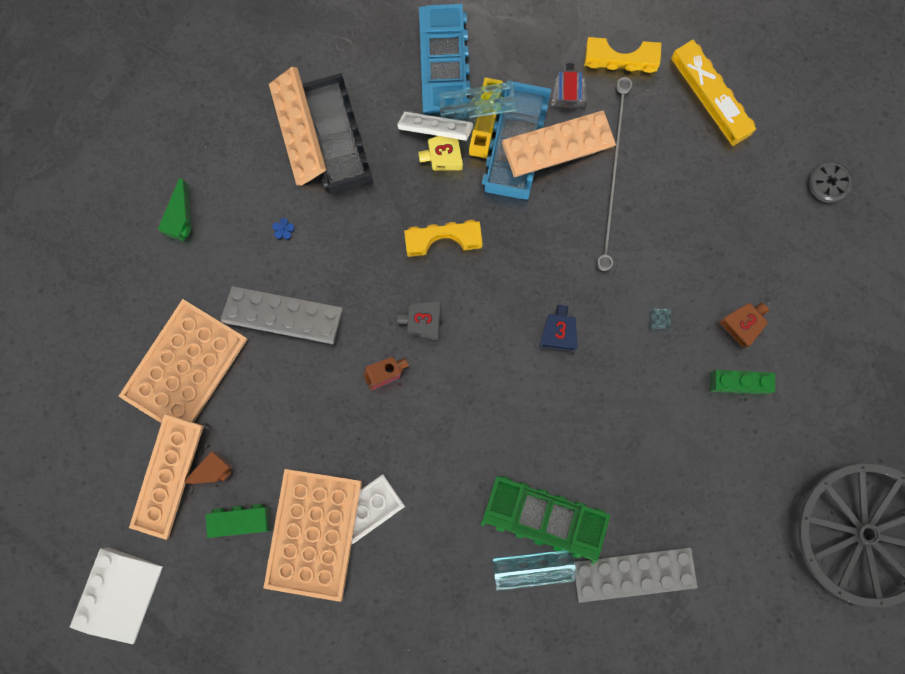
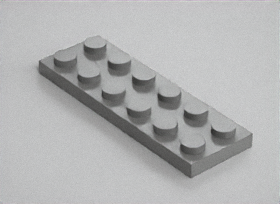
[221,286,343,344]
[572,547,697,603]

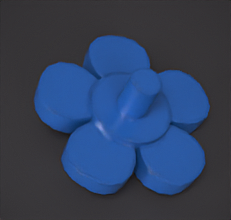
[272,218,294,239]

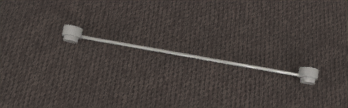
[597,77,632,271]

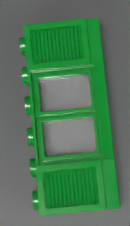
[480,476,610,564]

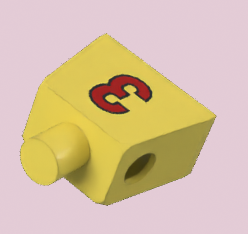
[418,136,463,171]

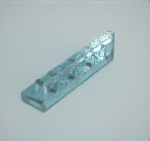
[439,82,518,120]
[493,551,575,591]

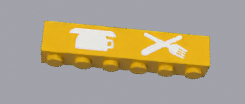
[671,40,757,146]

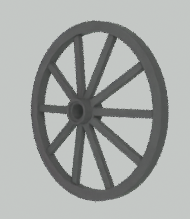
[798,464,905,607]

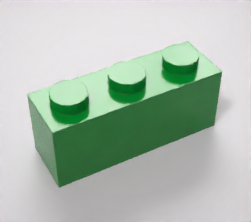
[710,370,775,395]
[206,504,271,538]

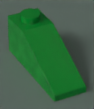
[158,178,191,241]

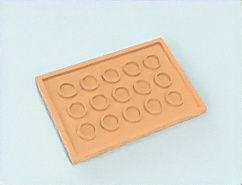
[119,299,248,423]
[263,469,362,602]

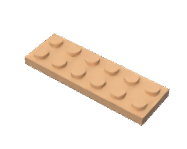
[269,67,326,186]
[502,110,616,177]
[129,414,204,540]

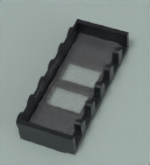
[302,73,373,194]

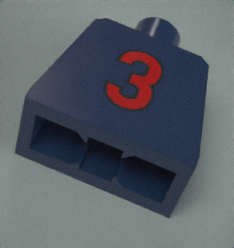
[539,305,578,351]

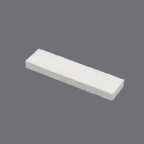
[397,112,473,141]

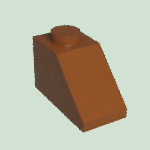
[185,451,233,484]

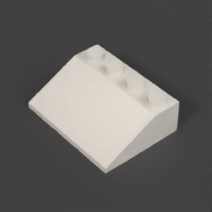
[70,547,163,644]

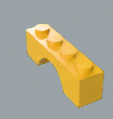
[584,37,661,73]
[469,78,503,159]
[404,220,482,257]

